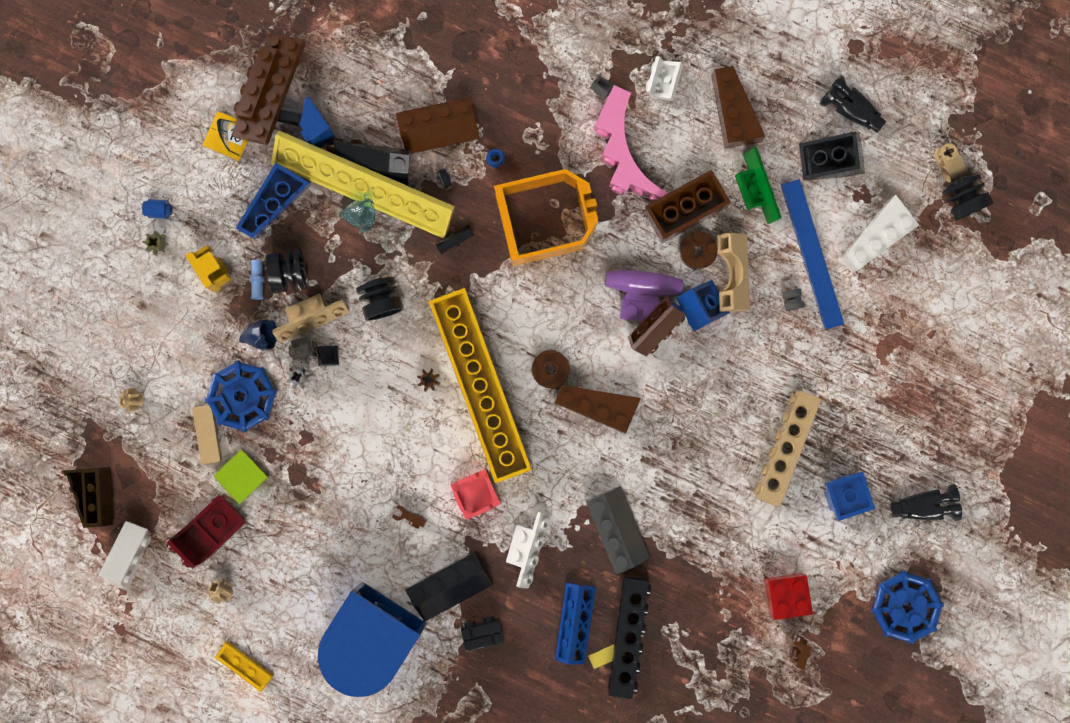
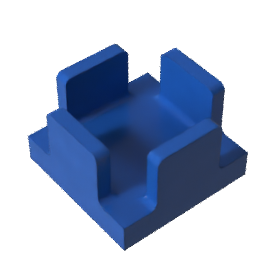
[824,472,875,521]

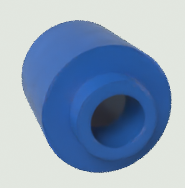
[142,199,173,219]

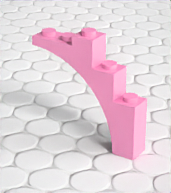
[594,85,668,202]

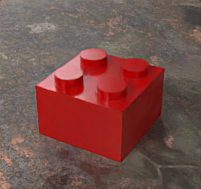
[764,573,813,620]

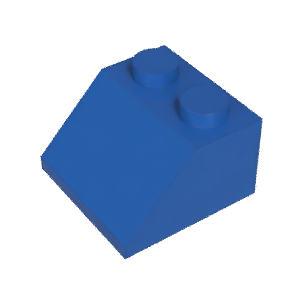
[300,96,336,148]
[676,280,730,332]

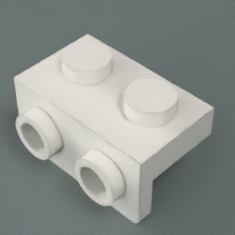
[646,56,683,101]

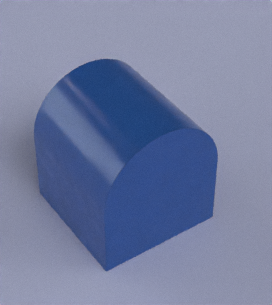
[318,582,427,697]

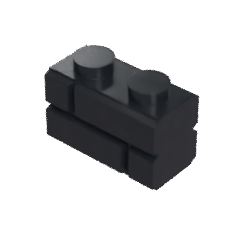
[461,616,504,652]

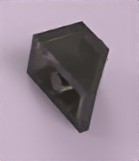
[289,336,318,361]

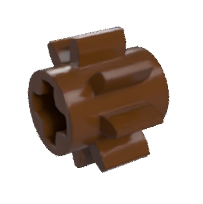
[417,368,441,392]

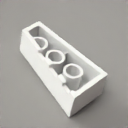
[841,195,919,273]

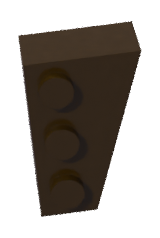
[63,467,113,528]

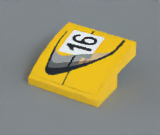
[202,111,248,162]

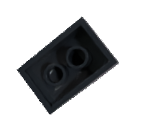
[799,131,865,181]

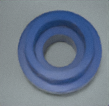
[486,149,505,168]

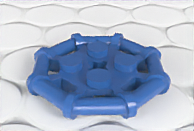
[205,360,277,432]
[871,571,944,644]

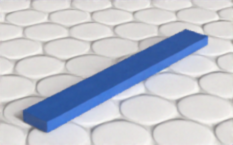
[781,179,844,330]

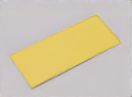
[588,644,625,669]

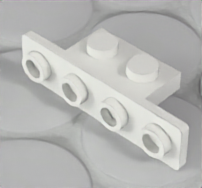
[506,512,550,589]

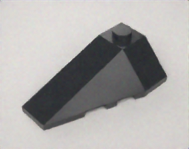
[334,141,411,186]

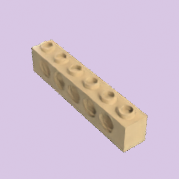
[754,390,821,507]

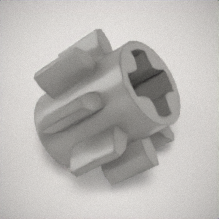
[286,366,310,389]

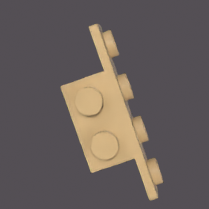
[272,293,349,343]

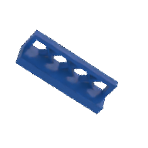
[555,582,596,665]

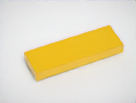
[214,641,274,692]

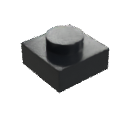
[316,346,339,366]

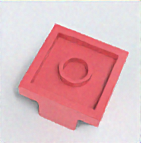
[450,469,501,520]

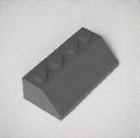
[585,486,650,574]

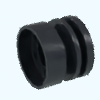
[942,174,994,221]
[266,249,308,294]
[356,277,404,321]

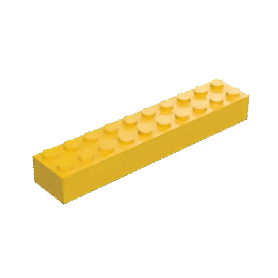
[428,288,532,484]

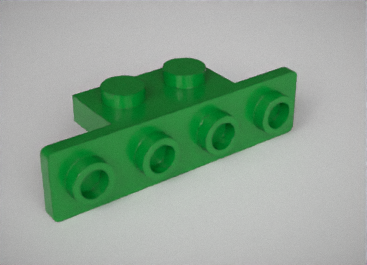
[735,147,782,224]

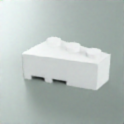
[98,521,151,591]

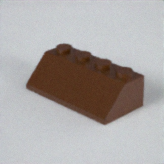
[396,97,480,154]
[645,170,731,244]

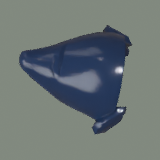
[239,319,277,351]

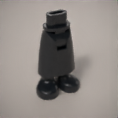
[819,75,886,133]
[891,484,962,521]

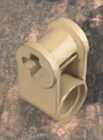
[934,143,968,182]

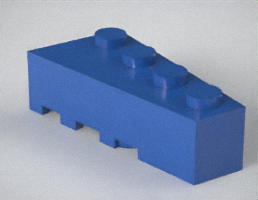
[236,163,310,240]

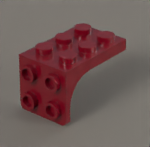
[165,494,247,569]

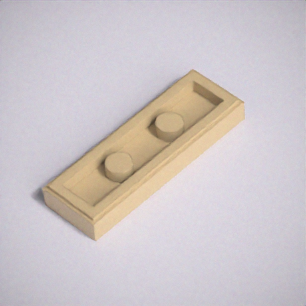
[192,405,222,465]

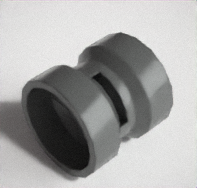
[782,288,805,311]

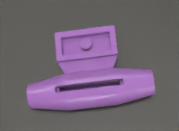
[605,270,683,321]

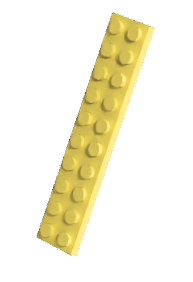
[271,131,455,239]

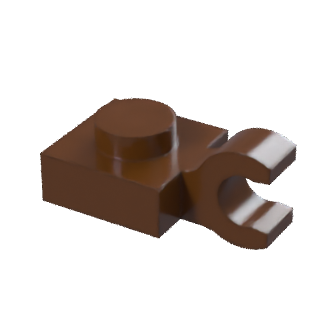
[392,505,428,529]

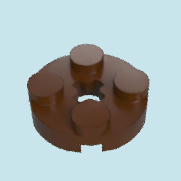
[679,231,718,269]
[531,350,570,389]

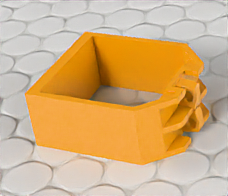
[494,169,598,266]

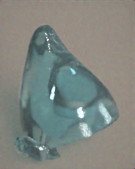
[339,194,375,234]

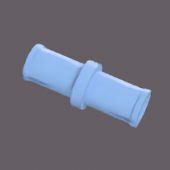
[249,260,265,300]

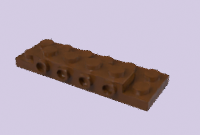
[231,33,306,145]

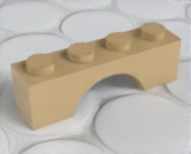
[717,233,750,312]

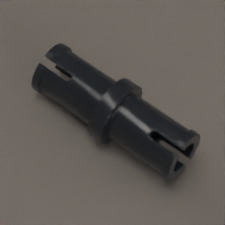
[435,225,474,255]

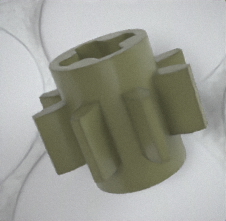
[143,231,169,256]

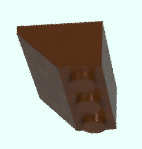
[628,296,686,357]

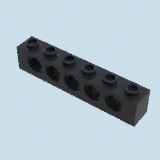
[608,576,651,699]

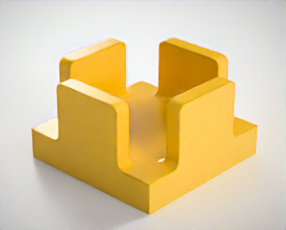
[185,245,232,293]

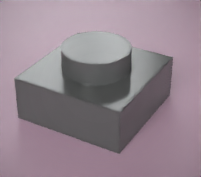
[590,75,614,98]

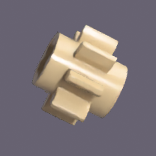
[119,388,143,412]
[208,578,233,604]

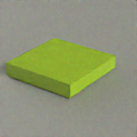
[213,449,269,504]

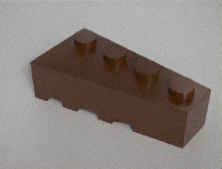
[711,66,766,149]
[554,385,641,434]

